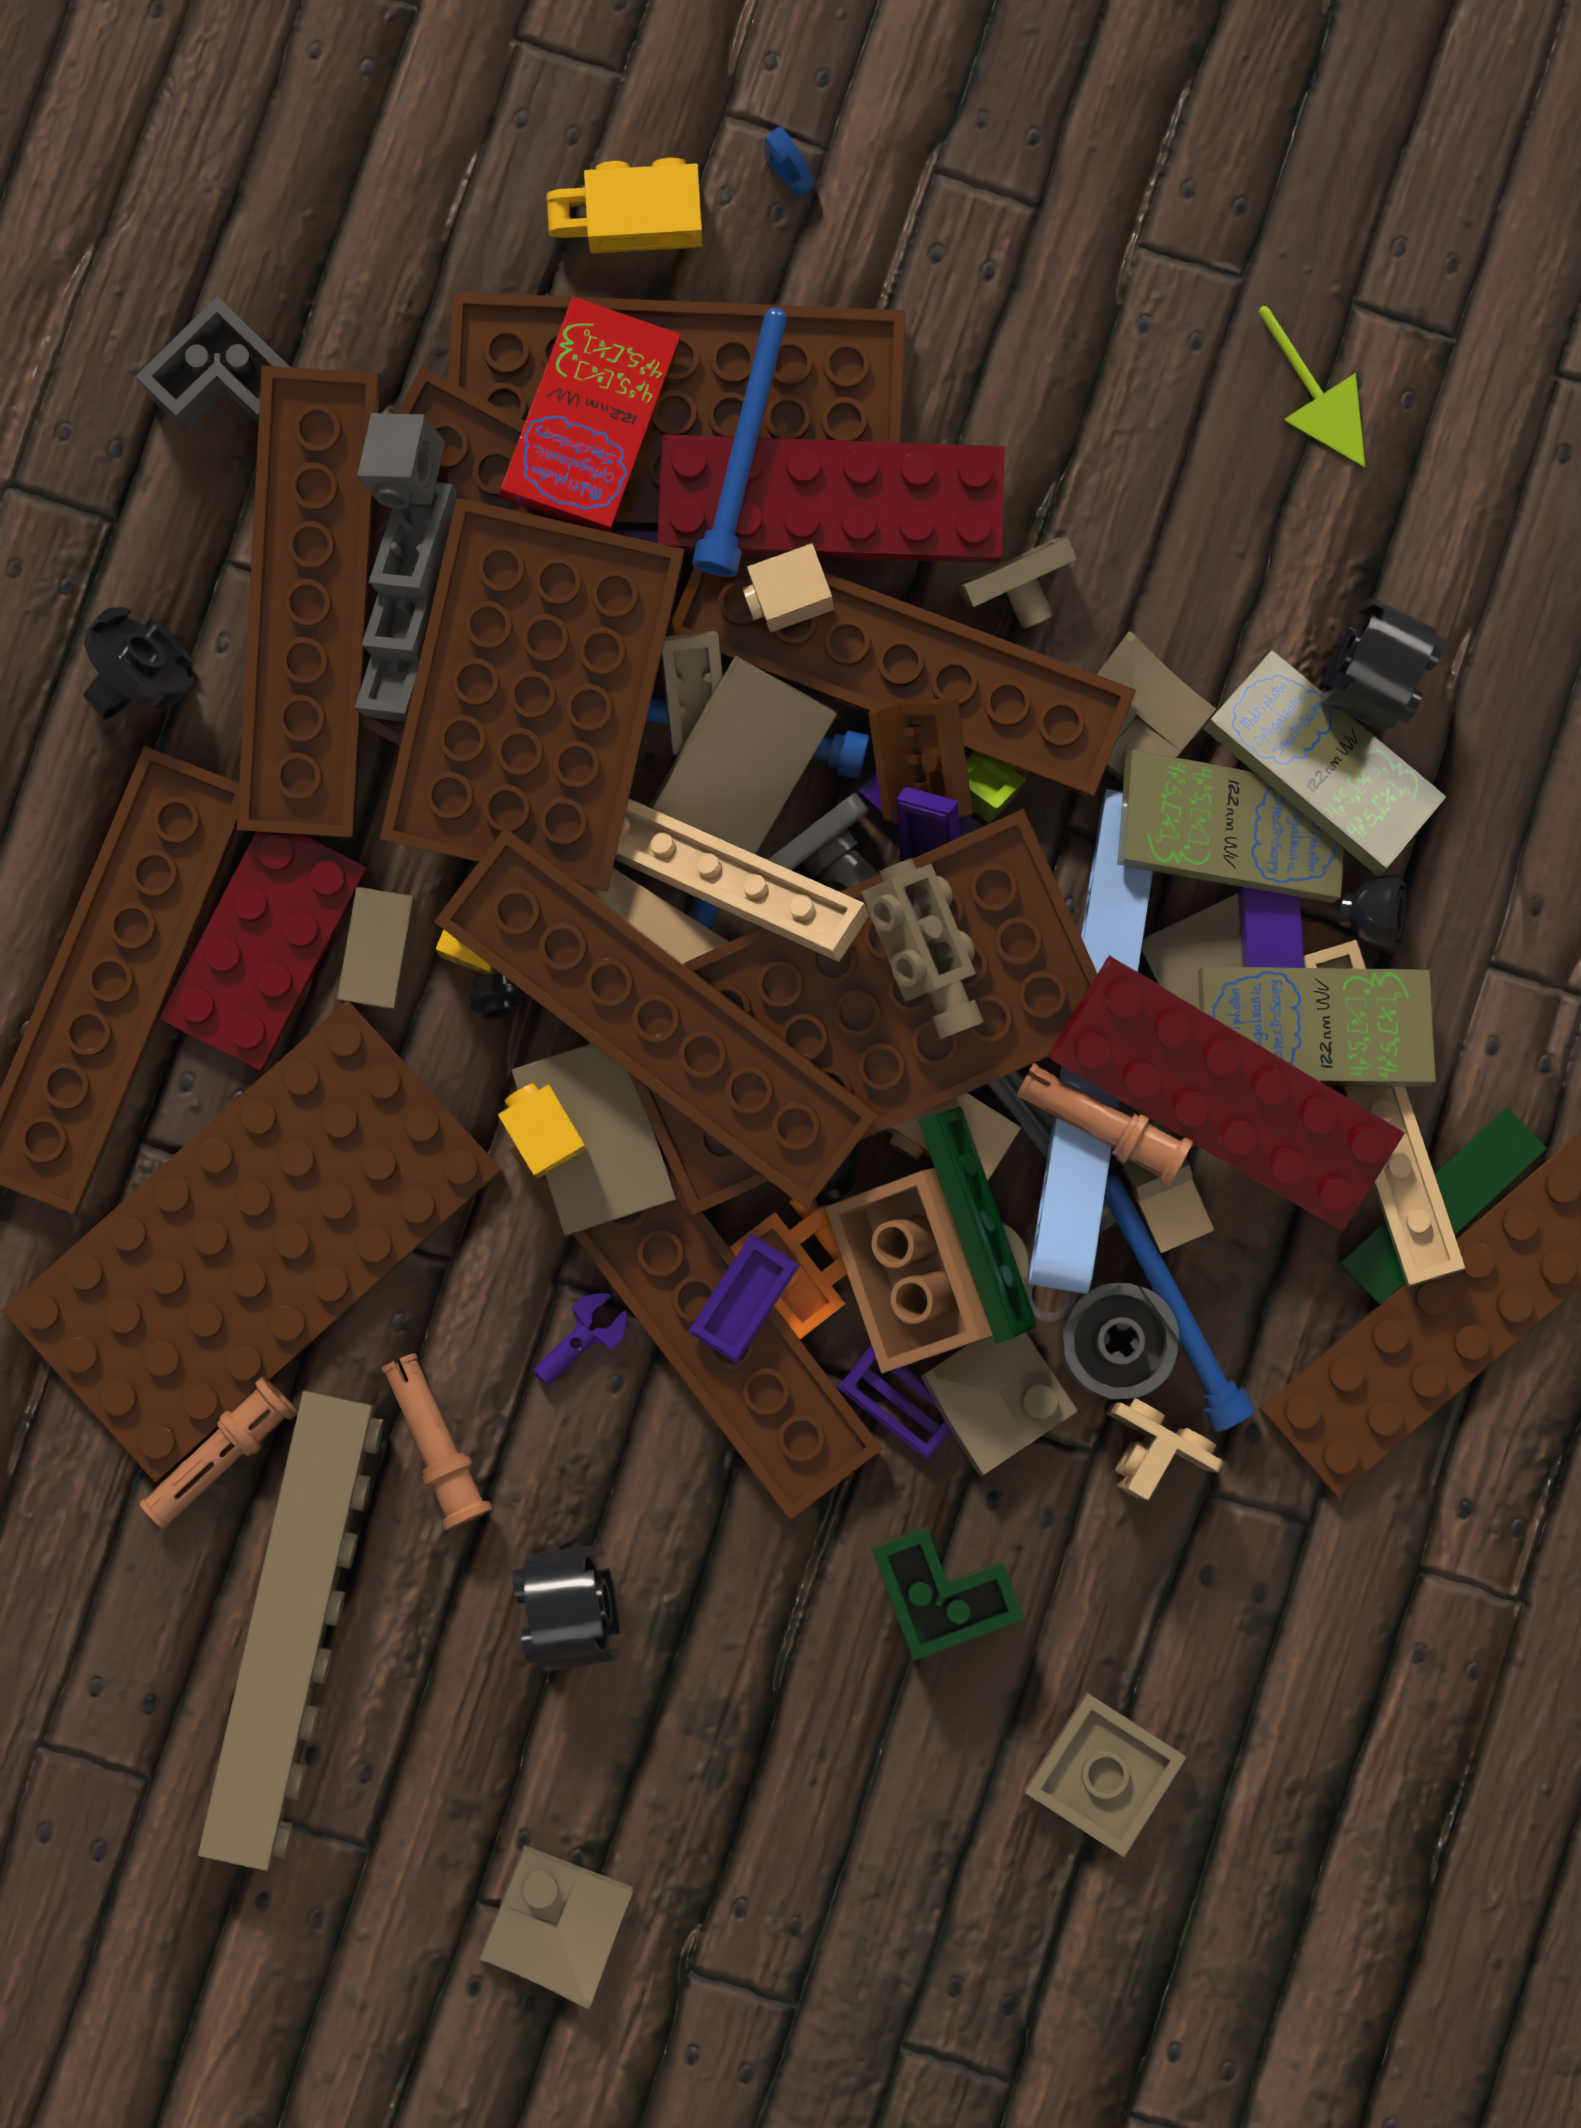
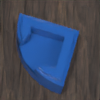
[765,125,815,198]

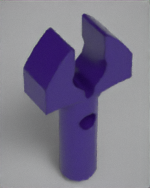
[534,1293,627,1385]

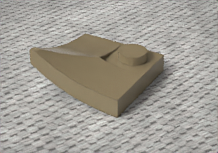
[1097,631,1216,784]
[921,1332,1078,1476]
[480,1845,633,2009]

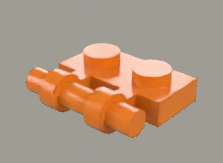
[729,1199,851,1340]

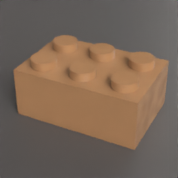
[825,1168,993,1373]

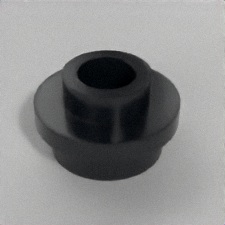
[468,973,526,1020]

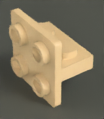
[1106,1398,1224,1500]

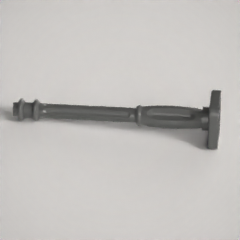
[768,793,1117,1232]

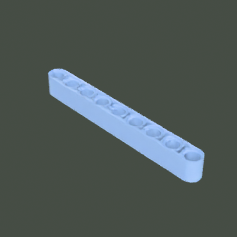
[1029,789,1153,1294]

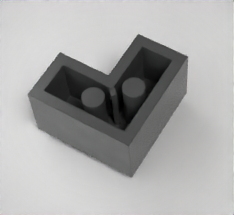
[135,296,290,433]

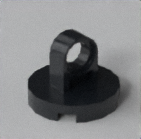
[83,607,194,720]

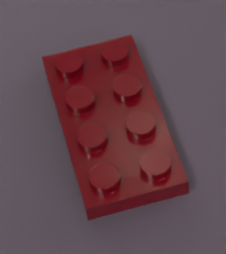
[158,831,369,1072]

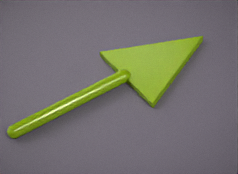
[1259,306,1365,468]

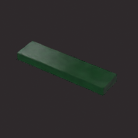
[918,1106,1037,1343]
[1338,1106,1547,1306]

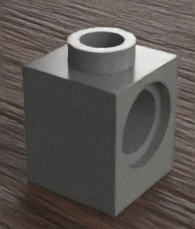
[357,413,445,509]

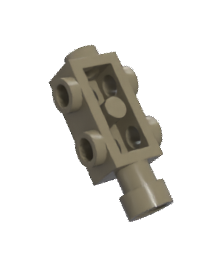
[861,858,984,1039]

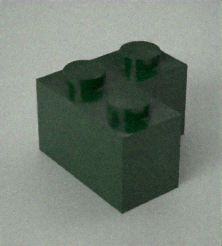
[870,1527,1024,1661]

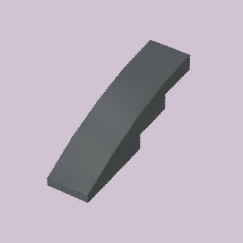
[355,483,457,722]

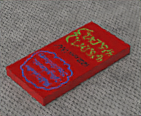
[499,296,681,532]

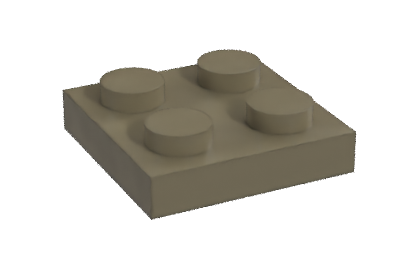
[1024,1692,1187,1857]

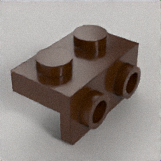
[869,699,973,823]

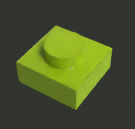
[966,754,1026,823]

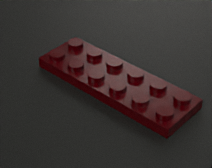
[658,434,1005,563]
[1047,955,1405,1232]

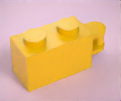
[546,158,702,254]

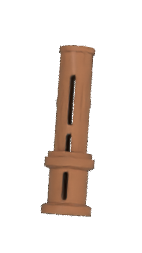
[1016,1063,1193,1188]
[381,1353,493,1531]
[140,1376,298,1529]

